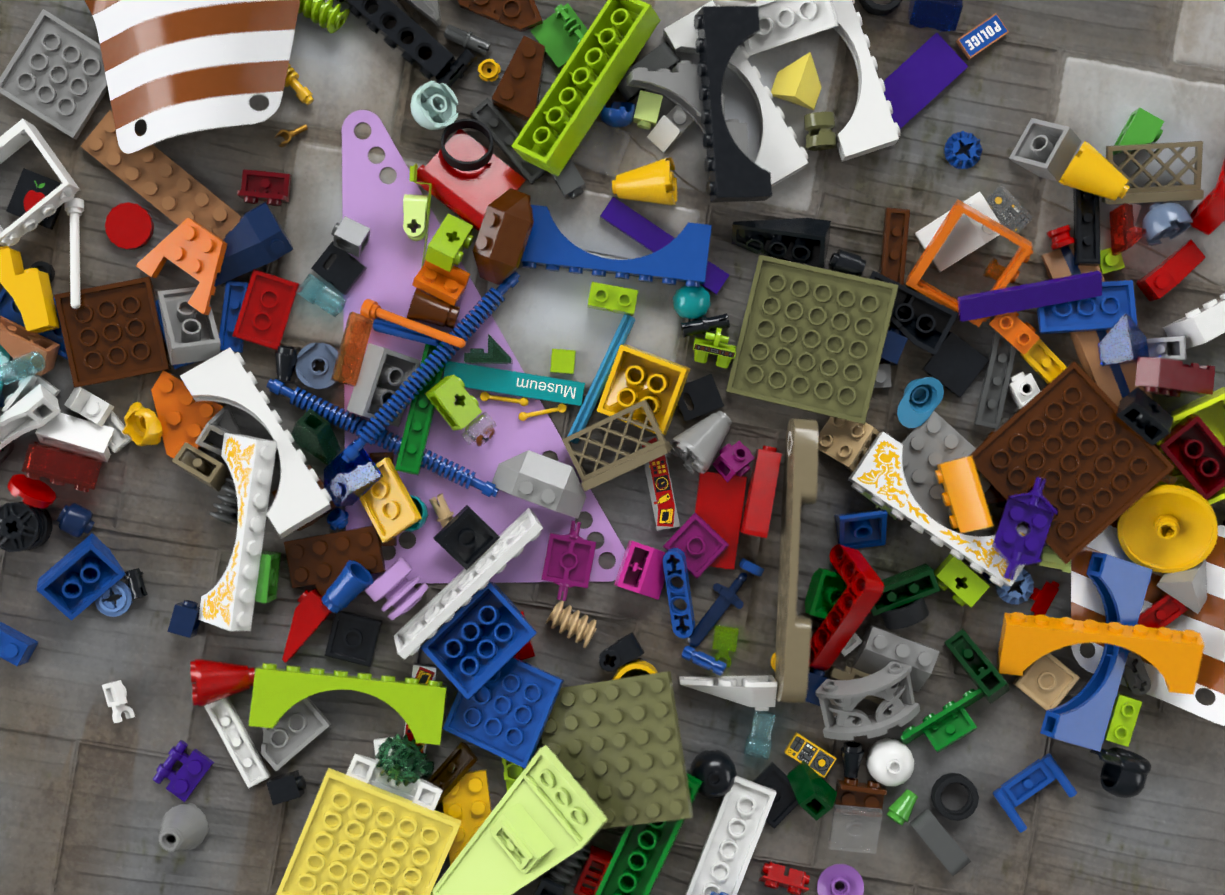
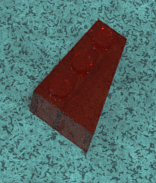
[21,440,102,492]

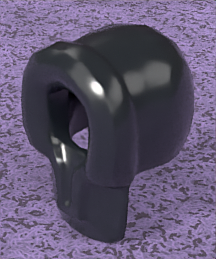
[1090,747,1151,798]

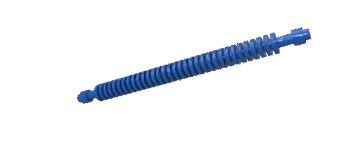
[341,271,520,463]
[266,379,499,497]

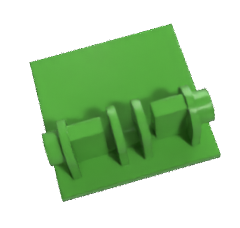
[531,3,588,69]

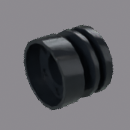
[0,502,53,552]

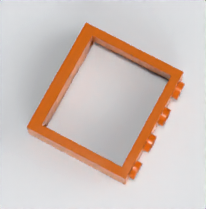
[906,199,1034,327]

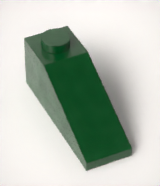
[944,629,1009,704]

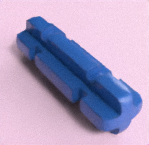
[681,646,727,676]

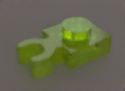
[712,625,739,668]

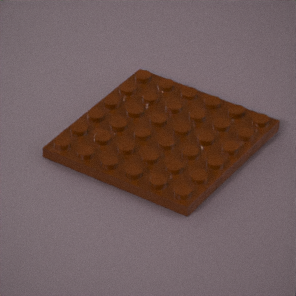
[969,361,1175,564]

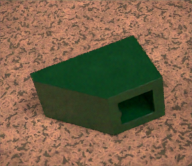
[787,761,838,821]

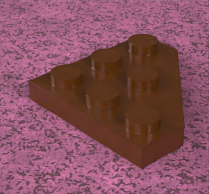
[458,0,543,32]

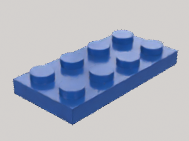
[1037,280,1138,334]

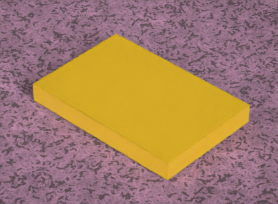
[351,457,422,543]

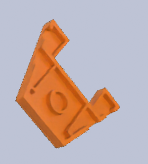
[136,218,227,316]

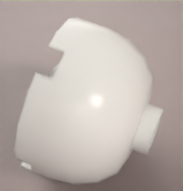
[866,738,914,787]

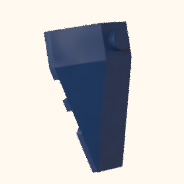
[214,202,294,286]

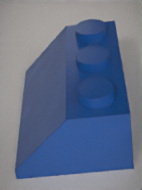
[36,533,125,621]

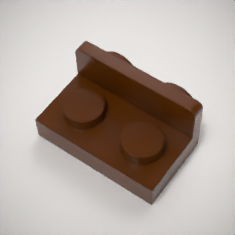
[834,777,887,815]

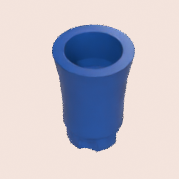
[322,560,373,613]

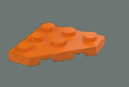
[151,370,224,459]

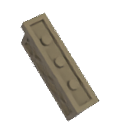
[1102,141,1204,205]
[562,399,672,491]

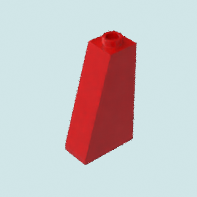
[740,445,782,538]

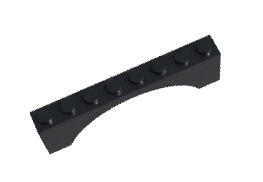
[694,6,772,203]

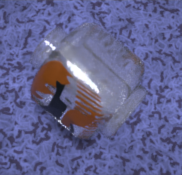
[461,412,496,446]

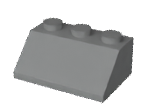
[347,343,421,427]
[852,623,939,692]

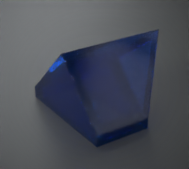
[1098,313,1149,367]

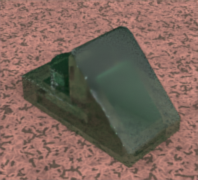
[464,334,513,364]

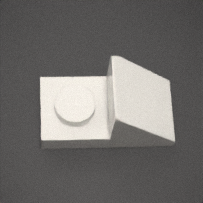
[647,104,694,153]
[64,387,114,427]

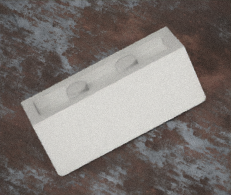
[35,413,115,462]

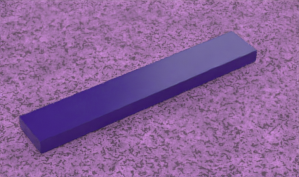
[600,197,729,295]
[958,271,1102,322]

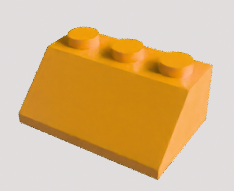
[935,456,993,533]

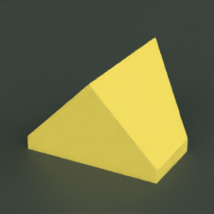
[771,52,822,110]

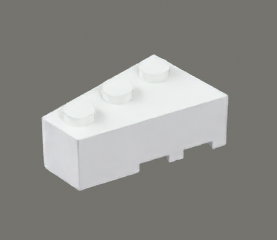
[1163,293,1225,349]

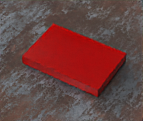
[232,269,299,350]

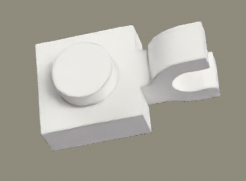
[102,680,135,723]

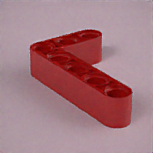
[1190,159,1225,235]
[809,544,884,671]

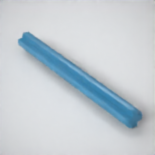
[568,314,635,444]

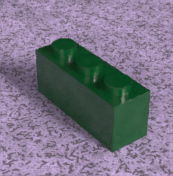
[870,563,940,616]

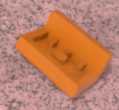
[989,312,1040,354]

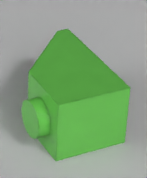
[1113,108,1164,155]

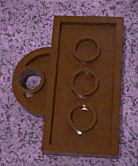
[284,525,386,597]

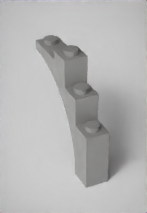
[626,60,748,157]

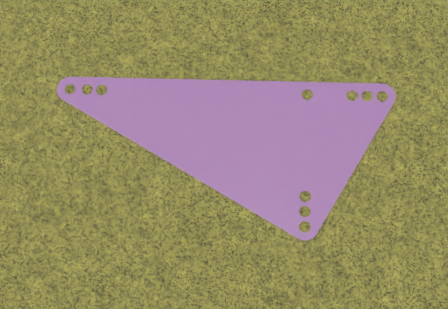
[342,110,625,584]

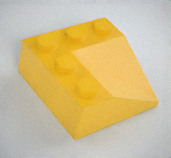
[597,344,691,435]

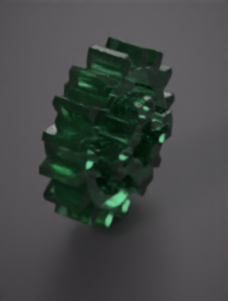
[375,734,428,787]

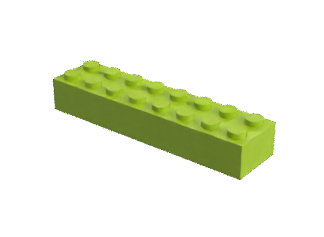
[511,0,661,177]

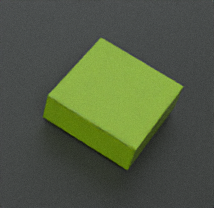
[550,349,576,374]

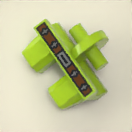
[693,327,736,368]

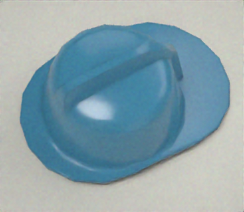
[897,377,944,428]

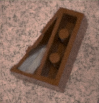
[491,36,546,122]

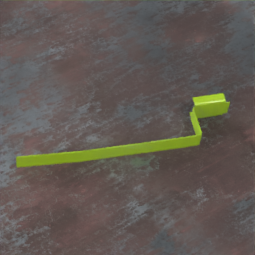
[409,163,432,268]

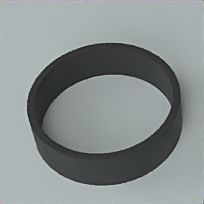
[441,119,493,171]

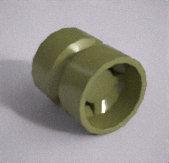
[804,112,837,151]

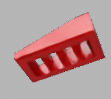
[573,846,613,895]

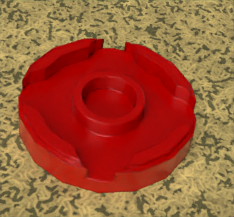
[105,202,154,250]
[7,474,56,509]

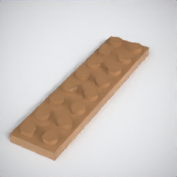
[81,110,242,240]

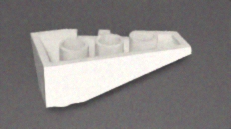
[679,675,777,711]

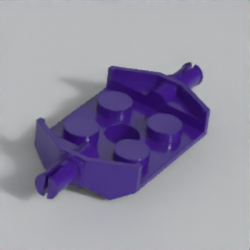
[992,477,1058,581]

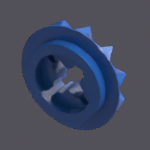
[944,131,983,169]

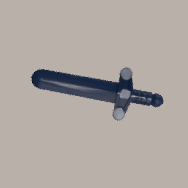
[687,573,747,647]

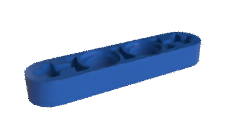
[663,548,695,638]

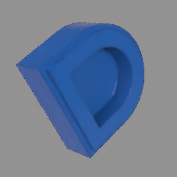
[739,558,765,577]

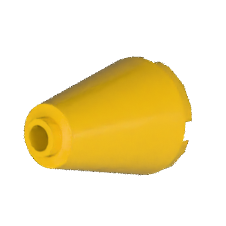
[1059,141,1130,201]
[612,157,678,205]

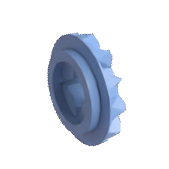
[996,569,1034,605]
[95,580,133,617]

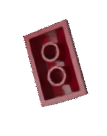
[1159,414,1225,500]

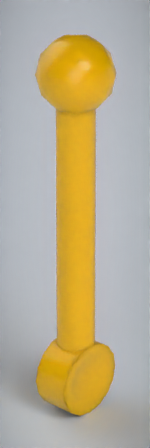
[480,392,529,406]
[518,403,567,421]

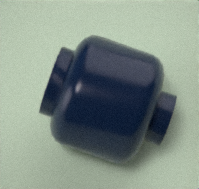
[57,503,95,538]

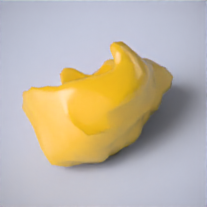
[122,402,163,446]

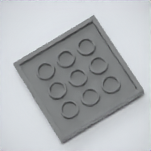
[0,9,108,140]
[901,411,991,529]

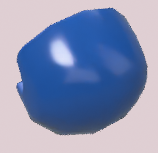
[599,102,636,128]

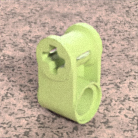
[403,194,429,241]

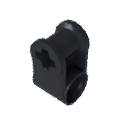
[599,632,645,671]

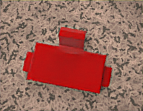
[1029,581,1060,616]

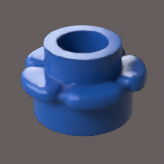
[327,508,349,530]

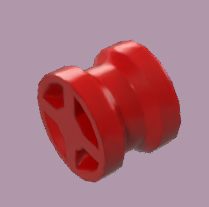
[1046,225,1075,250]

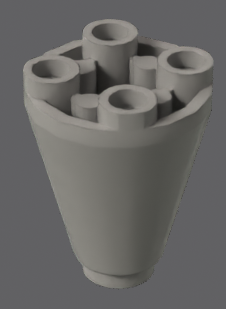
[670,411,732,474]
[159,803,209,851]

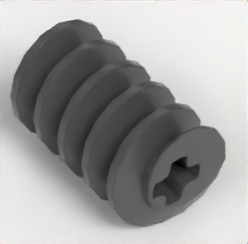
[209,477,238,524]
[543,845,591,889]

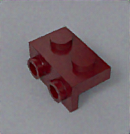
[237,169,292,206]

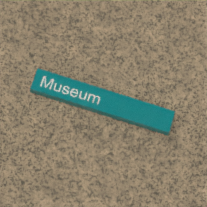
[443,361,585,406]

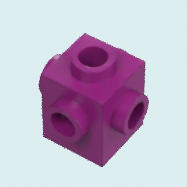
[712,440,755,482]

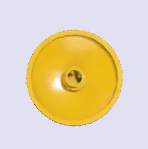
[1117,485,1218,573]

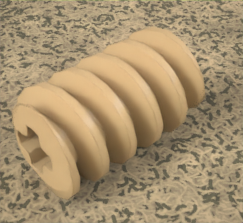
[545,600,597,648]

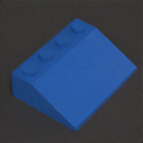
[420,581,537,700]

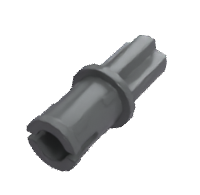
[444,25,491,56]

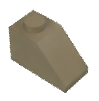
[172,442,231,492]

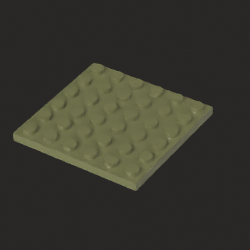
[726,255,899,424]
[541,671,693,829]

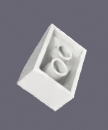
[915,191,1001,273]

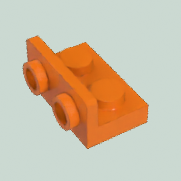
[412,260,470,306]

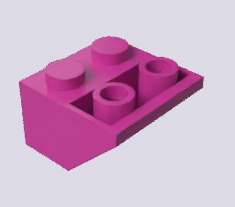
[614,541,673,600]

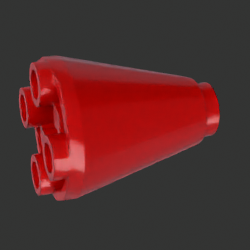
[190,659,255,707]

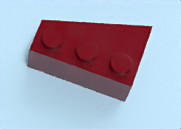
[1135,357,1216,397]

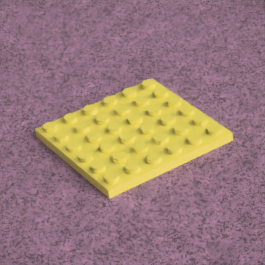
[276,768,461,895]

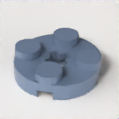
[296,343,344,390]

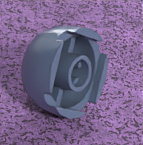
[1142,202,1193,246]

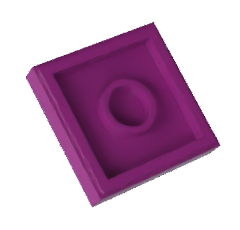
[663,512,729,579]

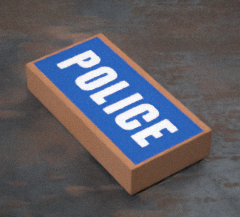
[956,13,1009,60]

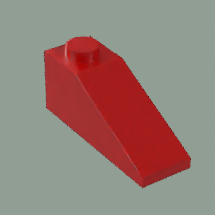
[1135,239,1206,301]
[282,589,332,663]

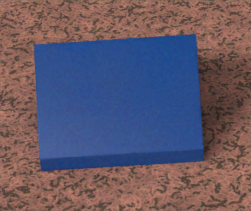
[834,509,887,549]

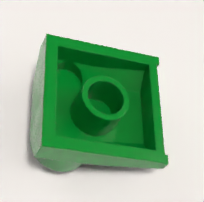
[805,568,848,619]

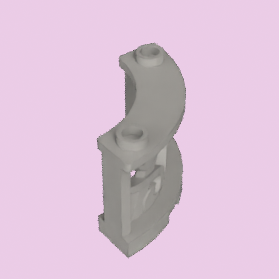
[815,661,920,740]

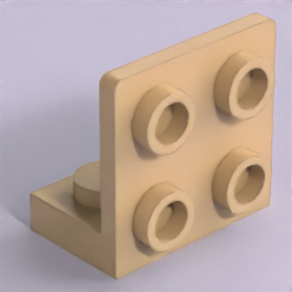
[818,417,880,472]

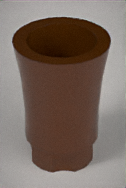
[407,288,460,329]

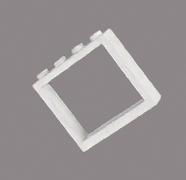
[0,119,80,247]

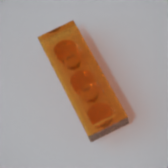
[331,312,374,387]

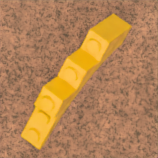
[0,246,60,334]

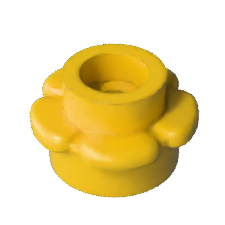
[478,59,501,82]

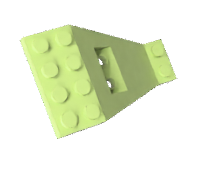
[430,745,608,895]

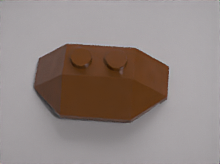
[473,188,534,285]

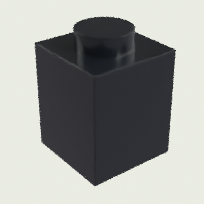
[266,770,306,805]

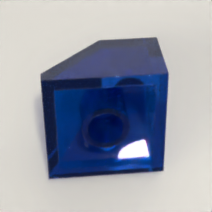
[324,439,383,507]

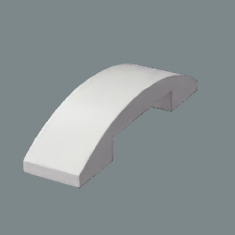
[346,753,443,811]

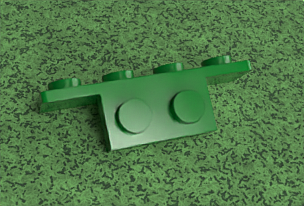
[900,688,984,753]

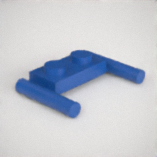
[992,753,1077,833]

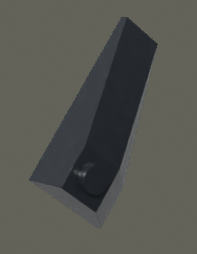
[732,218,831,269]
[869,271,959,356]

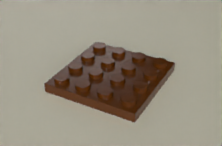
[54,277,171,388]

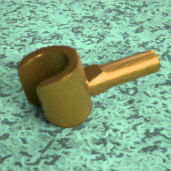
[274,124,308,147]

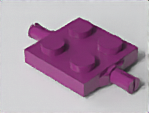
[541,520,596,601]

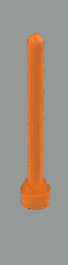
[360,299,466,348]

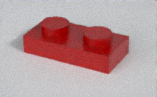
[1138,593,1188,629]

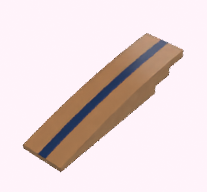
[1041,244,1153,407]

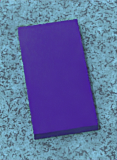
[883,32,968,129]

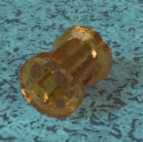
[983,258,1006,281]

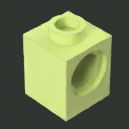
[633,90,663,130]

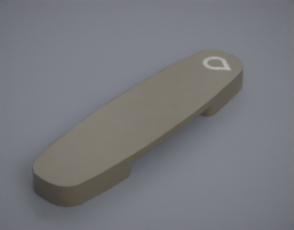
[775,418,818,703]

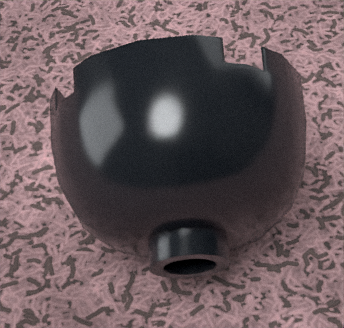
[690,750,737,798]

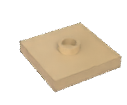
[1012,653,1080,710]

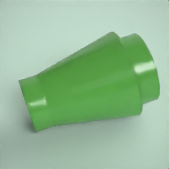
[886,789,918,826]

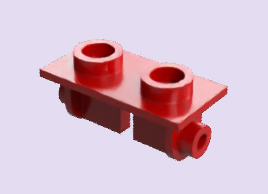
[759,862,810,895]

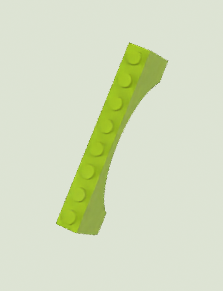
[248,663,447,745]

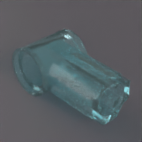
[296,273,346,317]
[0,351,45,385]
[744,710,776,760]

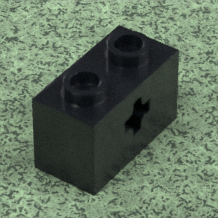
[1117,387,1174,446]

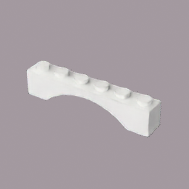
[0,384,61,450]

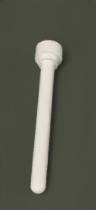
[64,198,84,309]

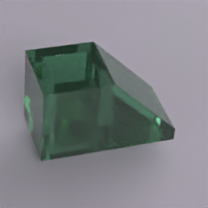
[291,409,341,465]

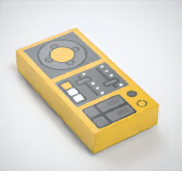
[784,732,837,778]

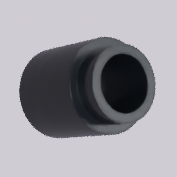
[829,249,866,277]

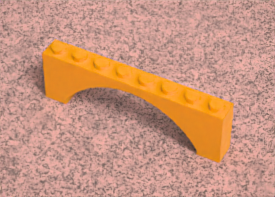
[997,612,1205,695]

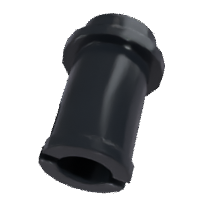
[124,568,148,599]

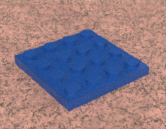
[443,657,564,769]

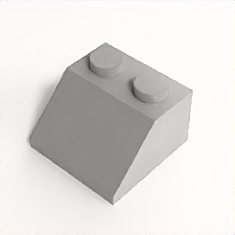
[1009,118,1081,182]

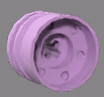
[364,557,428,621]

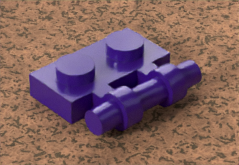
[153,740,214,802]

